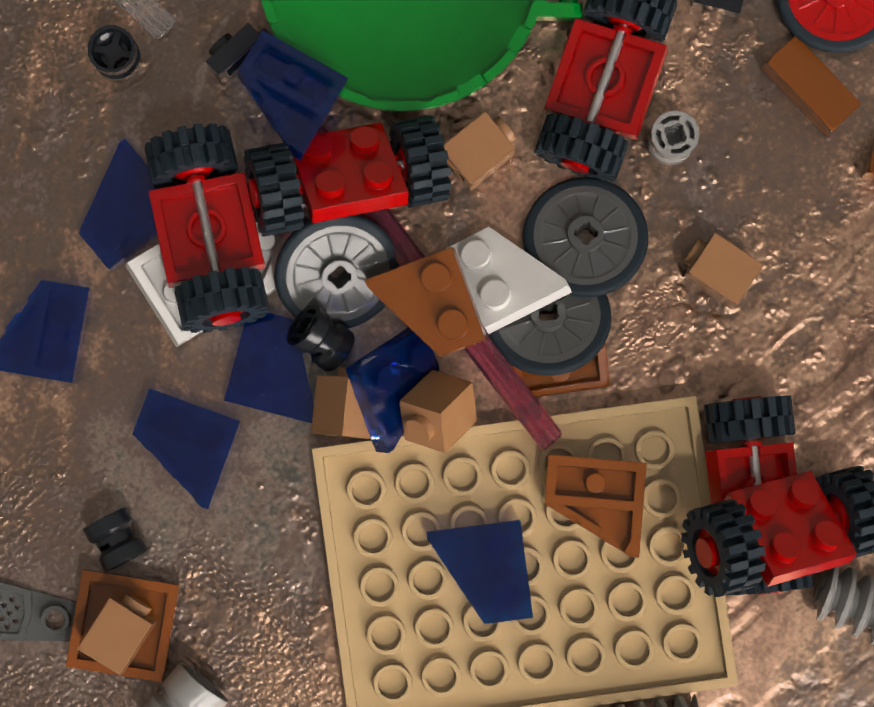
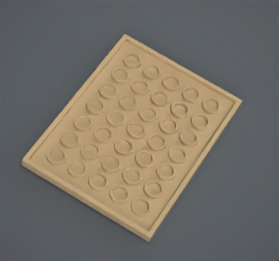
[312,396,739,707]

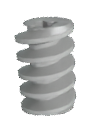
[813,566,874,645]

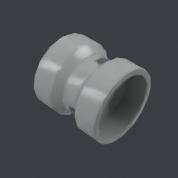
[646,110,700,166]

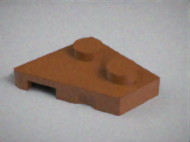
[365,247,488,357]
[543,454,647,558]

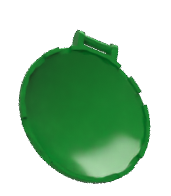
[260,0,583,112]

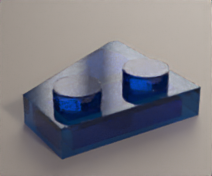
[237,30,348,161]
[79,139,160,272]
[0,280,92,384]
[224,313,314,424]
[345,327,440,453]
[132,388,242,509]
[427,520,533,624]

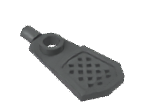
[0,581,77,641]

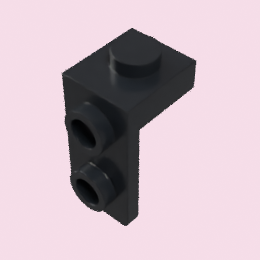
[206,23,316,106]

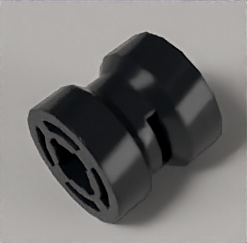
[88,25,141,82]
[286,305,355,372]
[83,507,149,573]

